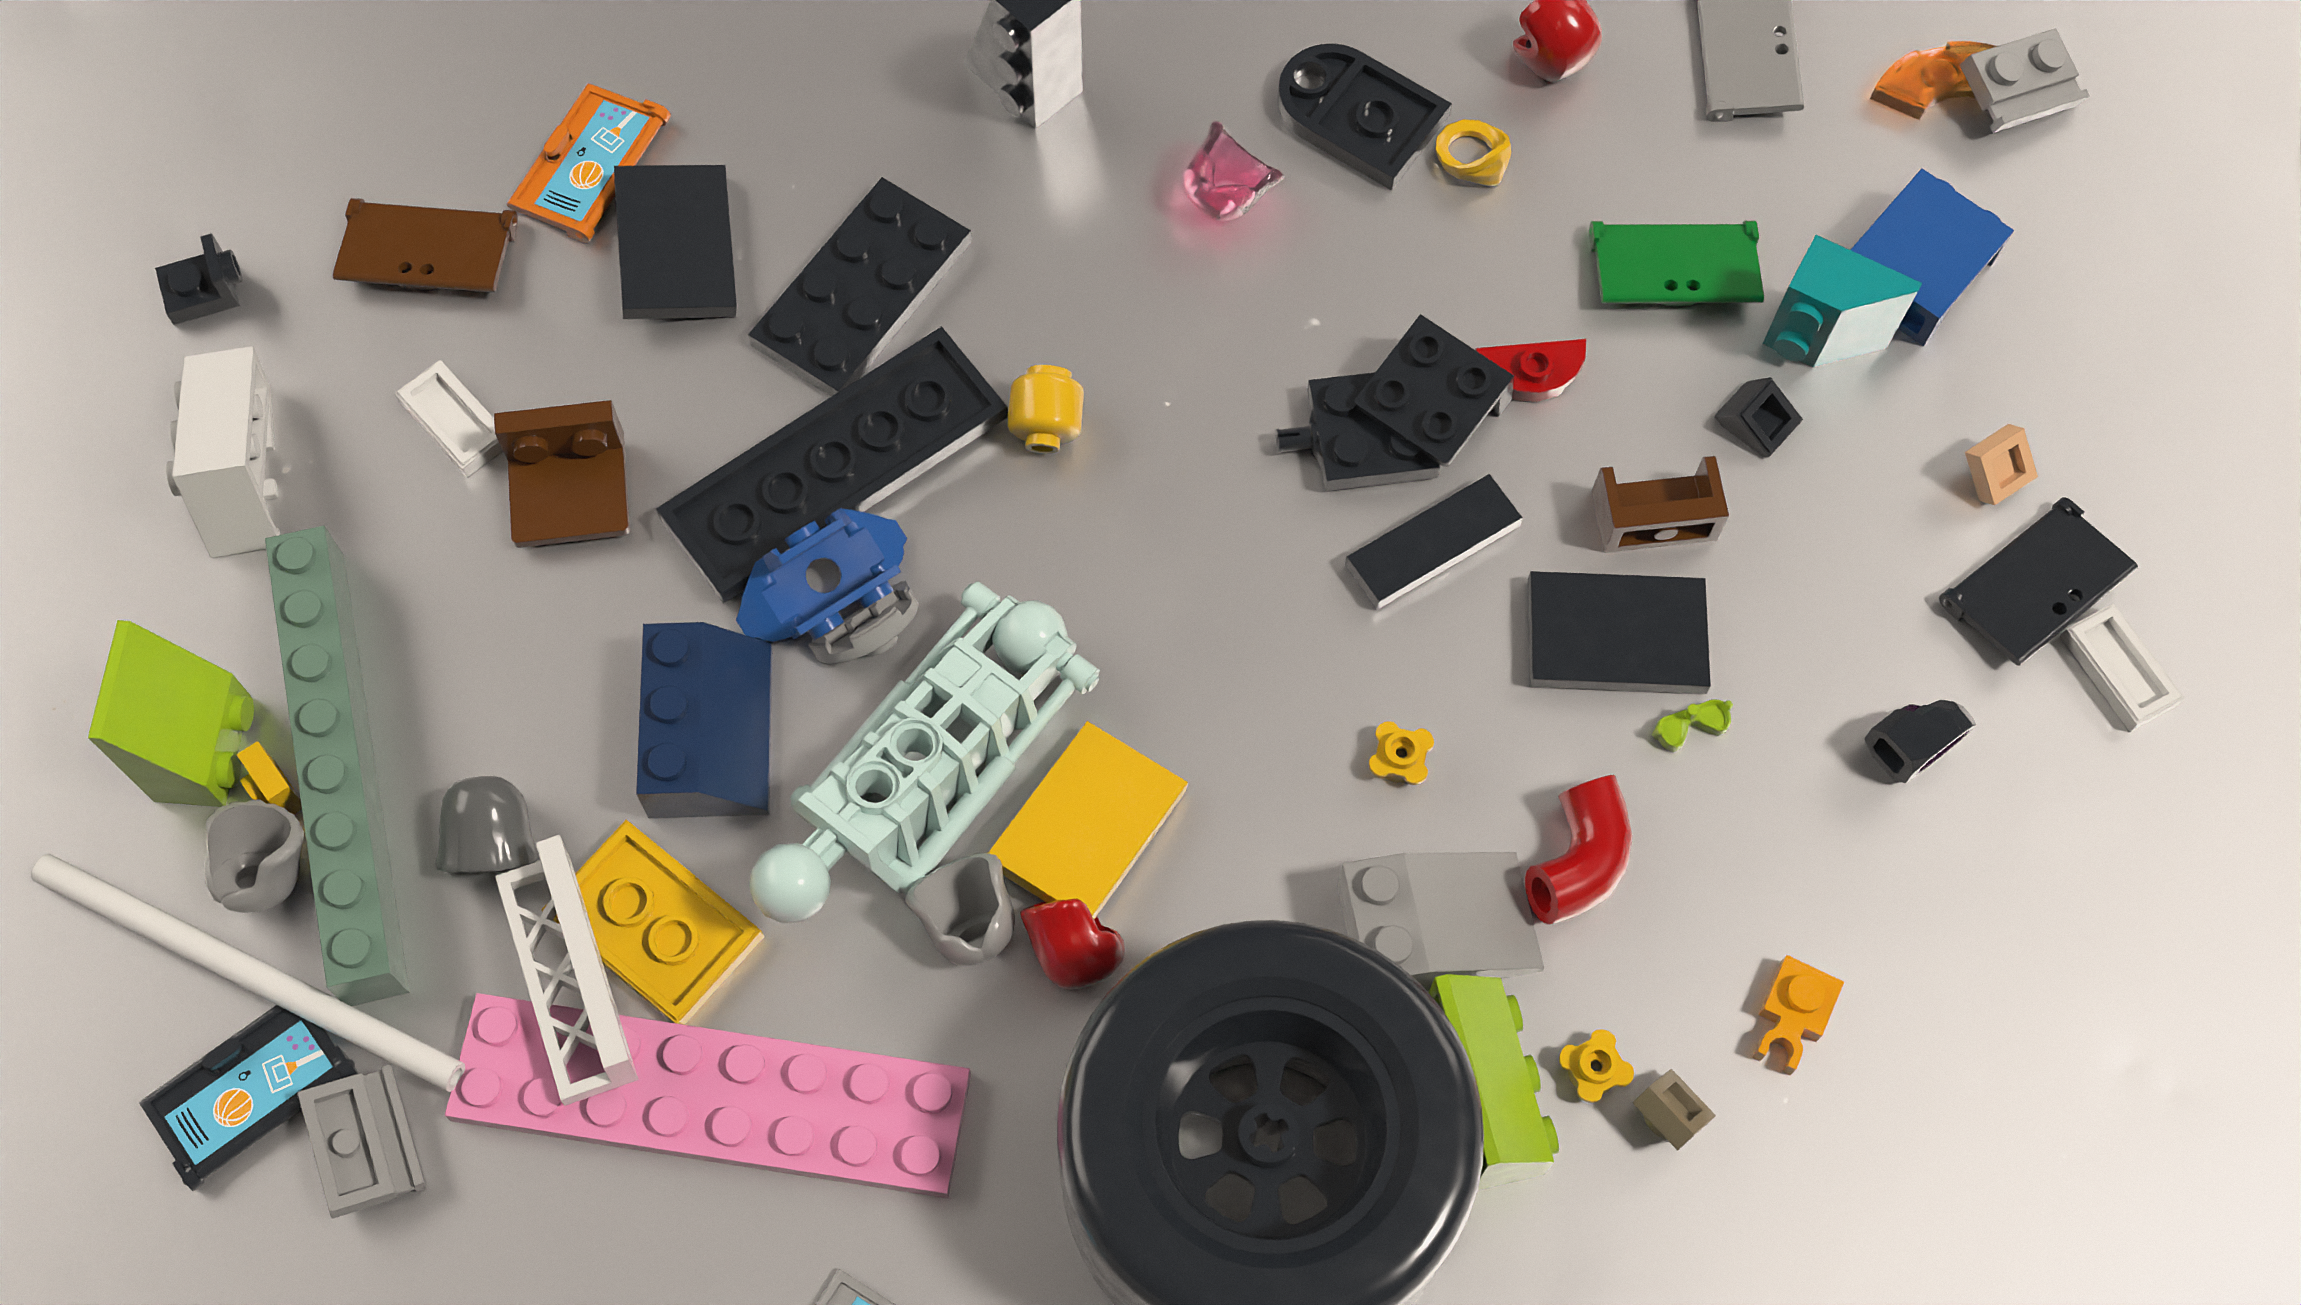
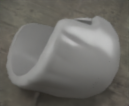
[204,800,304,913]
[906,853,1015,966]

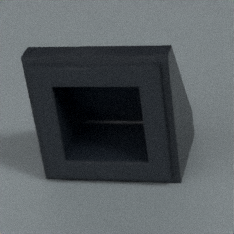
[1714,377,1803,458]

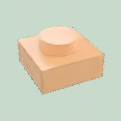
[1965,424,2038,505]

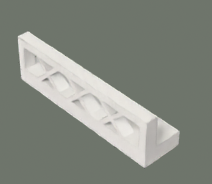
[495,835,639,1106]

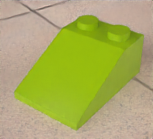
[88,620,254,807]

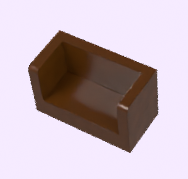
[1591,456,1729,553]

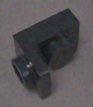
[155,233,243,325]

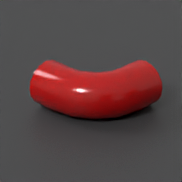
[1525,775,1633,925]

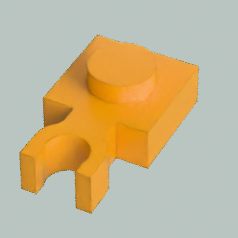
[1752,955,1844,1075]

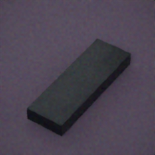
[1345,474,1523,610]

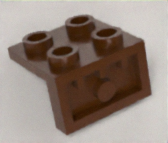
[494,400,630,548]

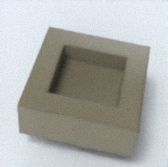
[1632,1069,1716,1151]

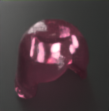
[1183,121,1285,222]

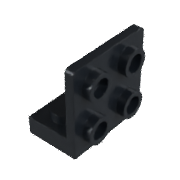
[1355,314,1514,467]

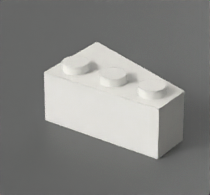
[166,346,280,558]

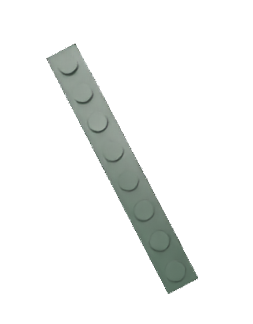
[265,525,410,1006]

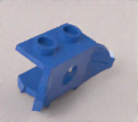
[736,508,907,642]

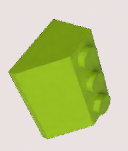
[1428,974,1559,1190]

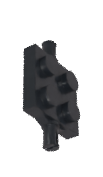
[1275,372,1440,491]

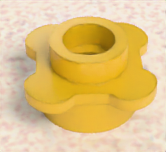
[1369,721,1434,785]
[1559,1029,1634,1103]

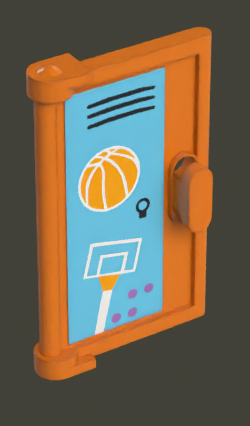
[506,83,671,243]

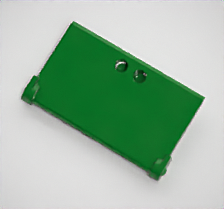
[1588,221,1764,306]

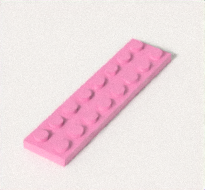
[445,993,971,1199]

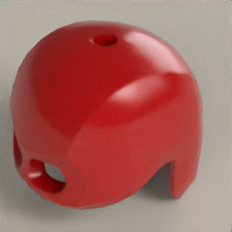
[1513,0,1602,82]

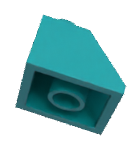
[1762,235,1922,368]

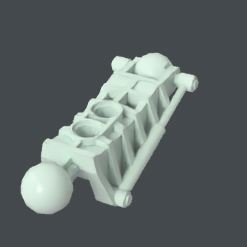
[749,581,1100,924]

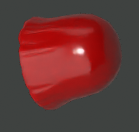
[1020,898,1125,990]

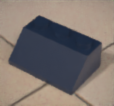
[636,622,773,818]

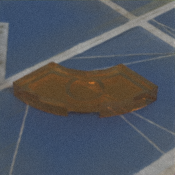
[1870,41,1997,120]

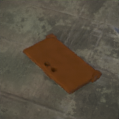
[333,198,518,293]

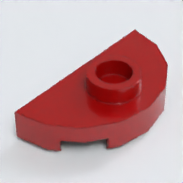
[1475,339,1586,402]

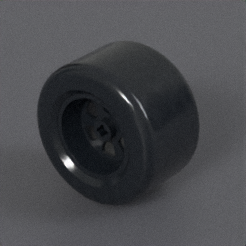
[1057,920,1484,1305]

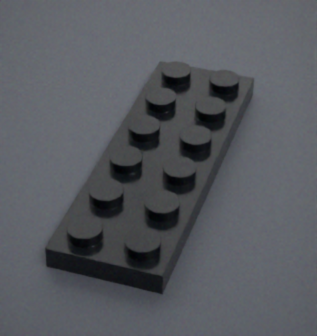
[656,326,1008,604]

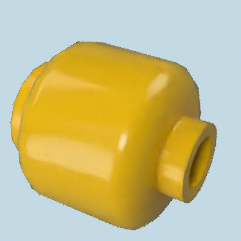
[1008,365,1084,454]

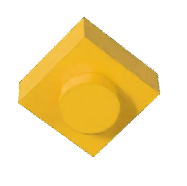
[236,741,302,815]

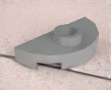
[809,580,919,664]

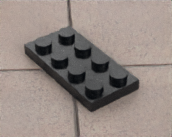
[748,177,972,397]

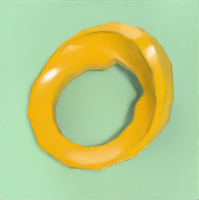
[1435,119,1511,187]

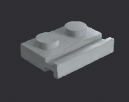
[1960,28,2090,133]
[297,1064,426,1219]

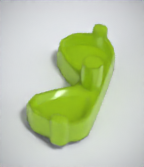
[1652,699,1733,753]

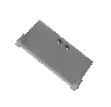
[1697,0,1804,122]

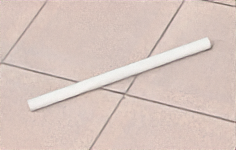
[31,854,465,1092]

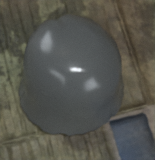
[435,776,539,873]

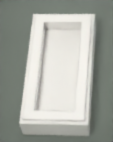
[394,360,503,478]
[2060,603,2185,732]

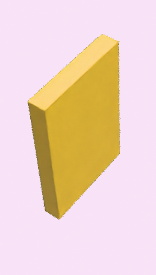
[988,721,1188,919]
[541,819,764,1025]

